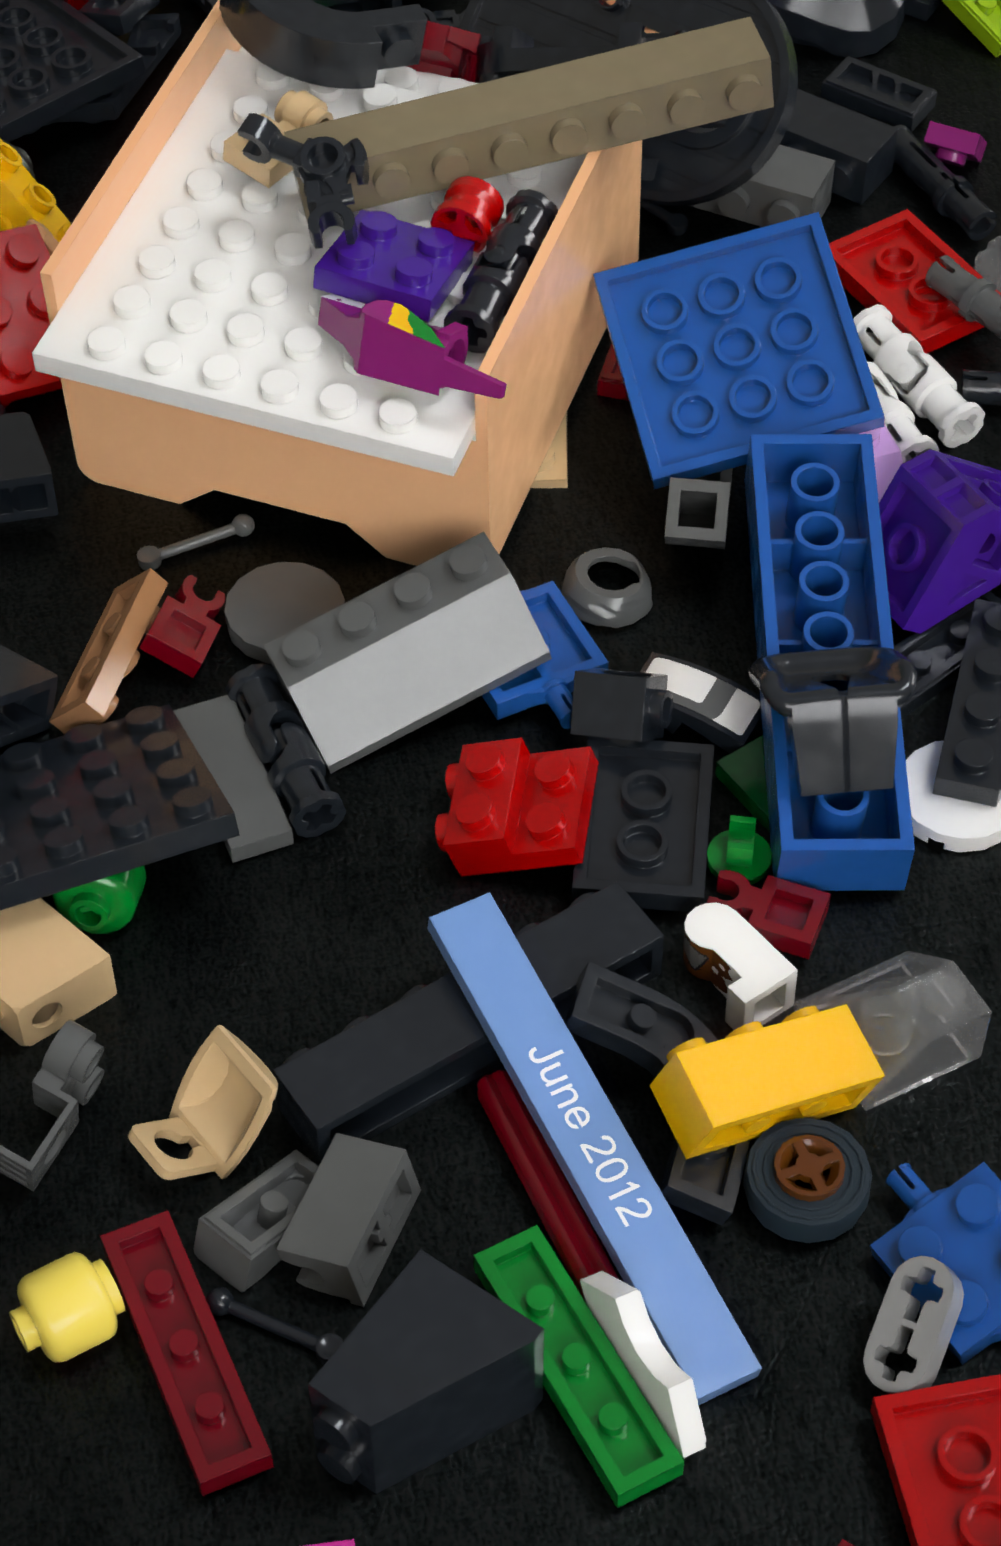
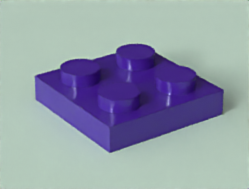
[313,209,475,322]

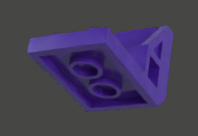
[879,449,1001,634]

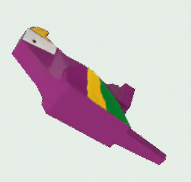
[318,294,507,399]

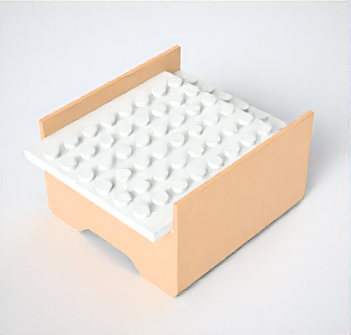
[32,0,642,566]

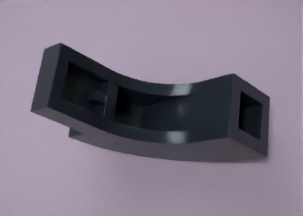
[219,0,428,89]

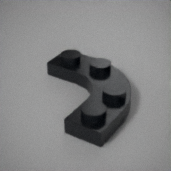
[565,961,750,1226]

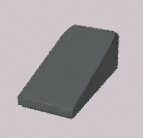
[194,1149,319,1292]

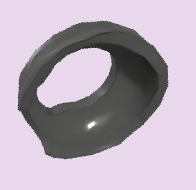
[561,547,653,628]

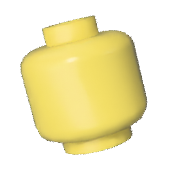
[9,1252,126,1363]

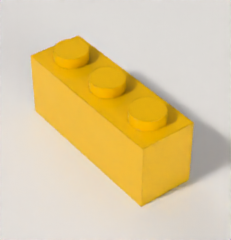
[649,1004,885,1159]

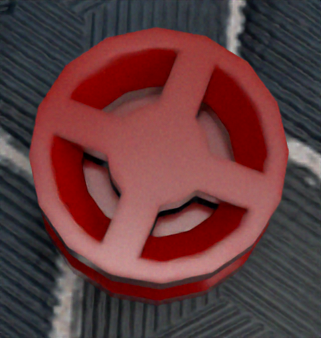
[430,176,504,253]

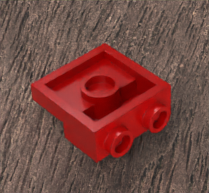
[435,737,599,877]

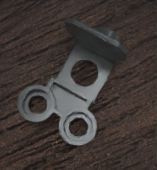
[0,1020,105,1192]

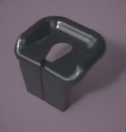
[749,646,917,796]

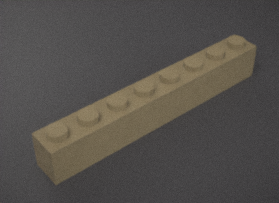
[284,16,774,223]

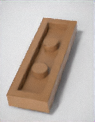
[49,568,168,734]

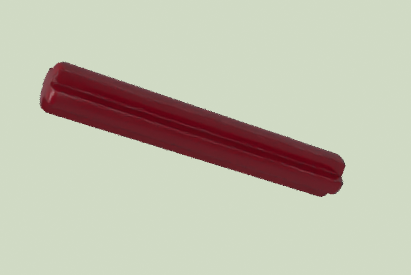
[477,1069,620,1302]

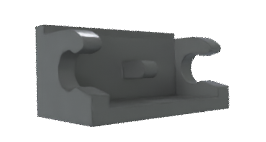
[276,1133,421,1307]

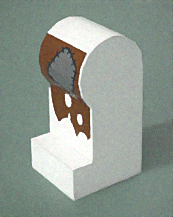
[683,903,798,1030]

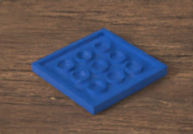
[593,212,885,489]

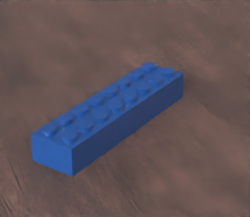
[745,434,915,891]

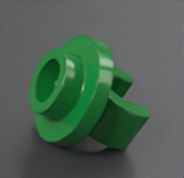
[707,815,772,885]

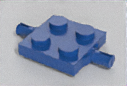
[482,581,609,729]
[870,1162,1001,1365]

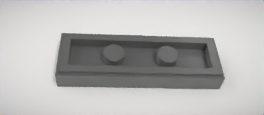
[173,695,294,863]

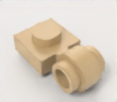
[223,90,333,188]

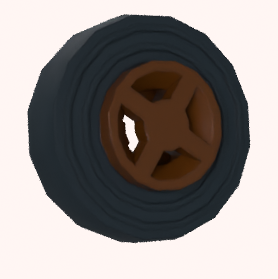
[743,1117,872,1243]

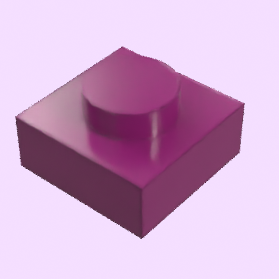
[924,121,987,167]

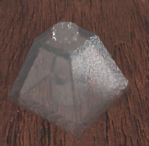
[794,951,992,1111]

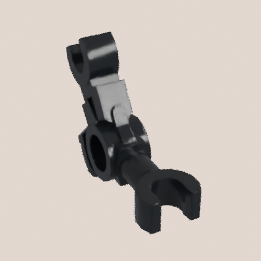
[238,113,369,249]

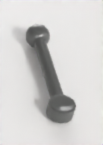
[137,514,255,571]

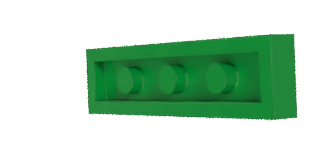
[473,1225,685,1508]

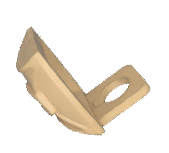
[128,1025,278,1180]

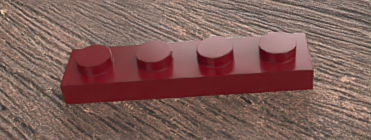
[100,1210,274,1496]

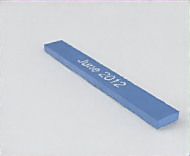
[427,892,762,1406]

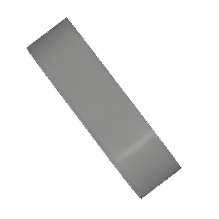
[863,1256,964,1394]

